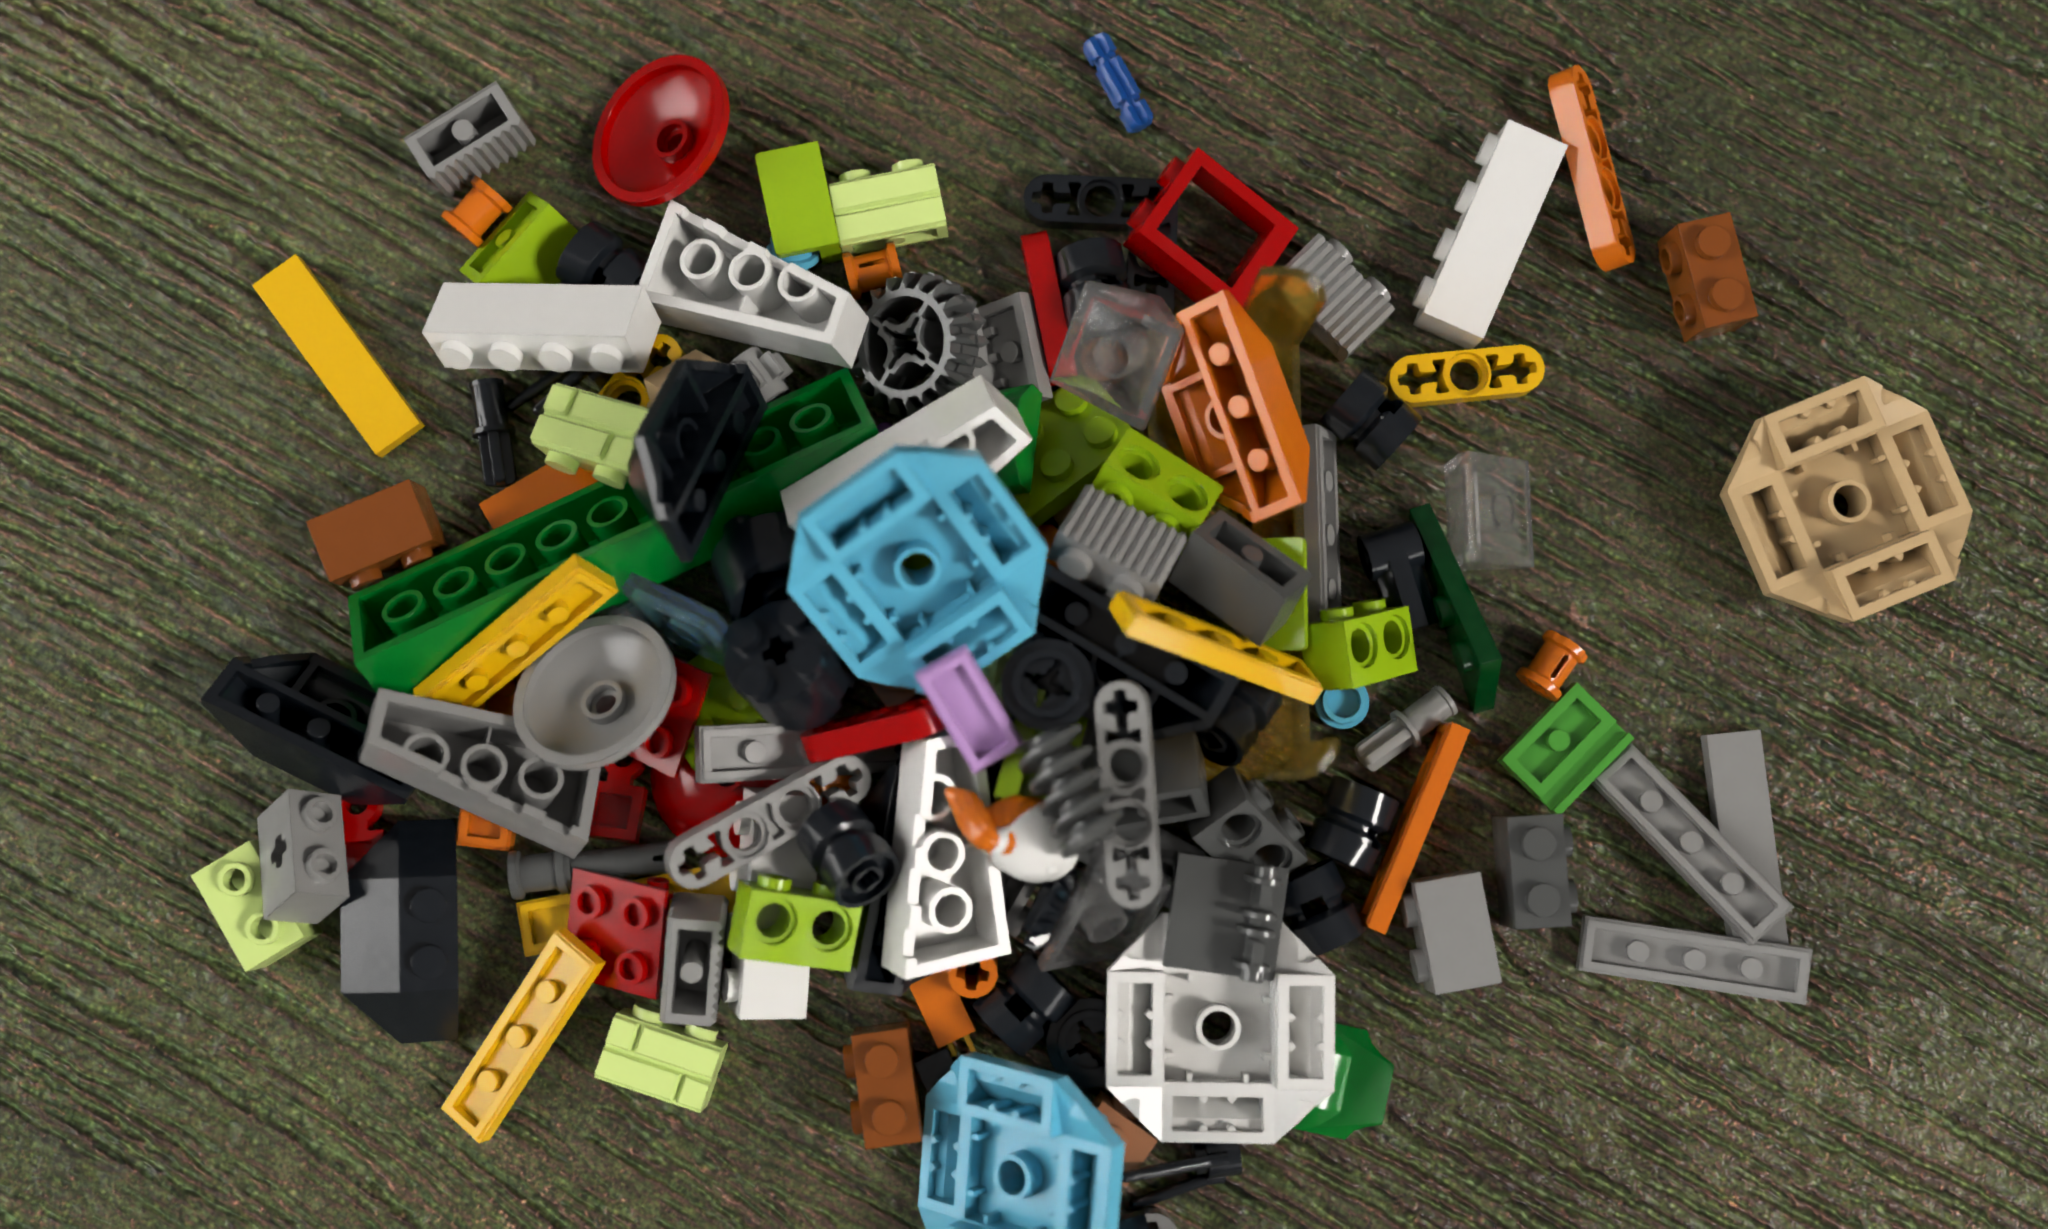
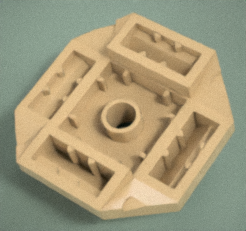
[1719,376,1973,623]

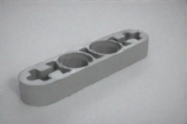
[1094,679,1162,909]
[663,755,871,889]

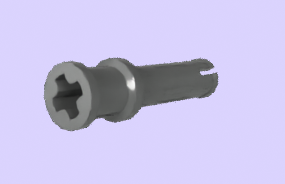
[507,838,681,900]

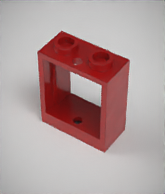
[1122,147,1299,309]

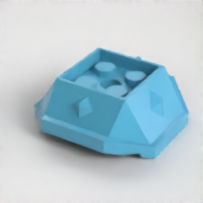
[787,445,1048,694]
[918,1052,1125,1229]

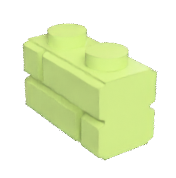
[829,159,949,256]
[530,383,649,489]
[594,1003,729,1113]

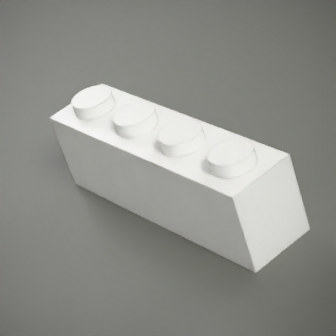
[1412,119,1568,349]
[422,282,661,374]
[721,787,822,1020]

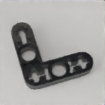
[1023,174,1178,337]

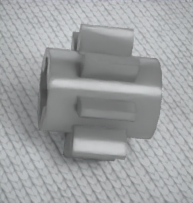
[729,346,793,404]

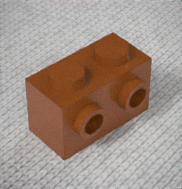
[1657,212,1758,343]
[306,479,448,591]
[843,1020,924,1150]

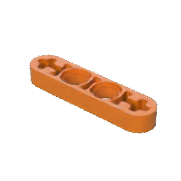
[1548,65,1636,272]

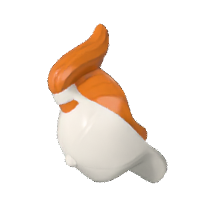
[944,787,1079,883]

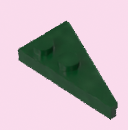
[1409,503,1502,715]

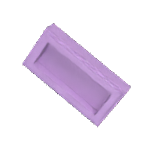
[915,643,1024,774]

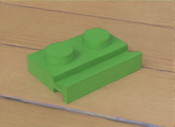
[1497,682,1635,814]

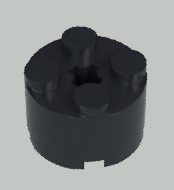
[711,511,796,621]
[725,597,856,731]

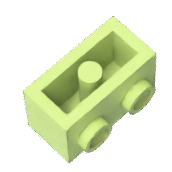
[191,840,323,972]

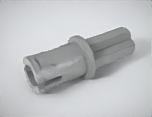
[1354,685,1458,772]

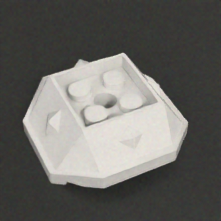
[1105,912,1335,1144]

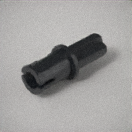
[469,378,517,488]

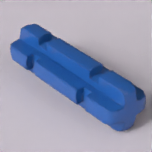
[1083,32,1153,134]

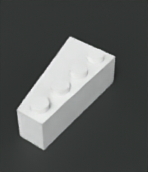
[639,199,869,369]
[780,374,1032,531]
[881,728,1011,980]

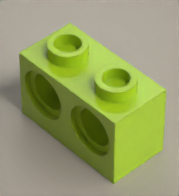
[1092,427,1225,560]
[1302,598,1418,691]
[726,873,862,972]

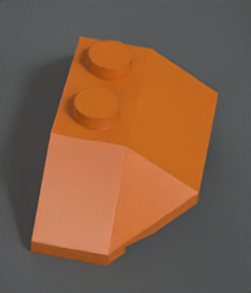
[1160,290,1310,523]

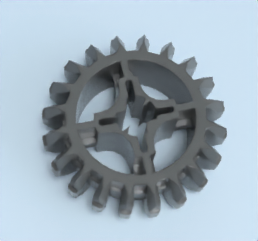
[850,271,990,419]

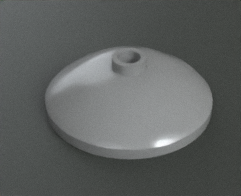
[513,615,676,770]

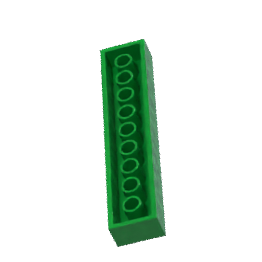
[347,367,879,695]

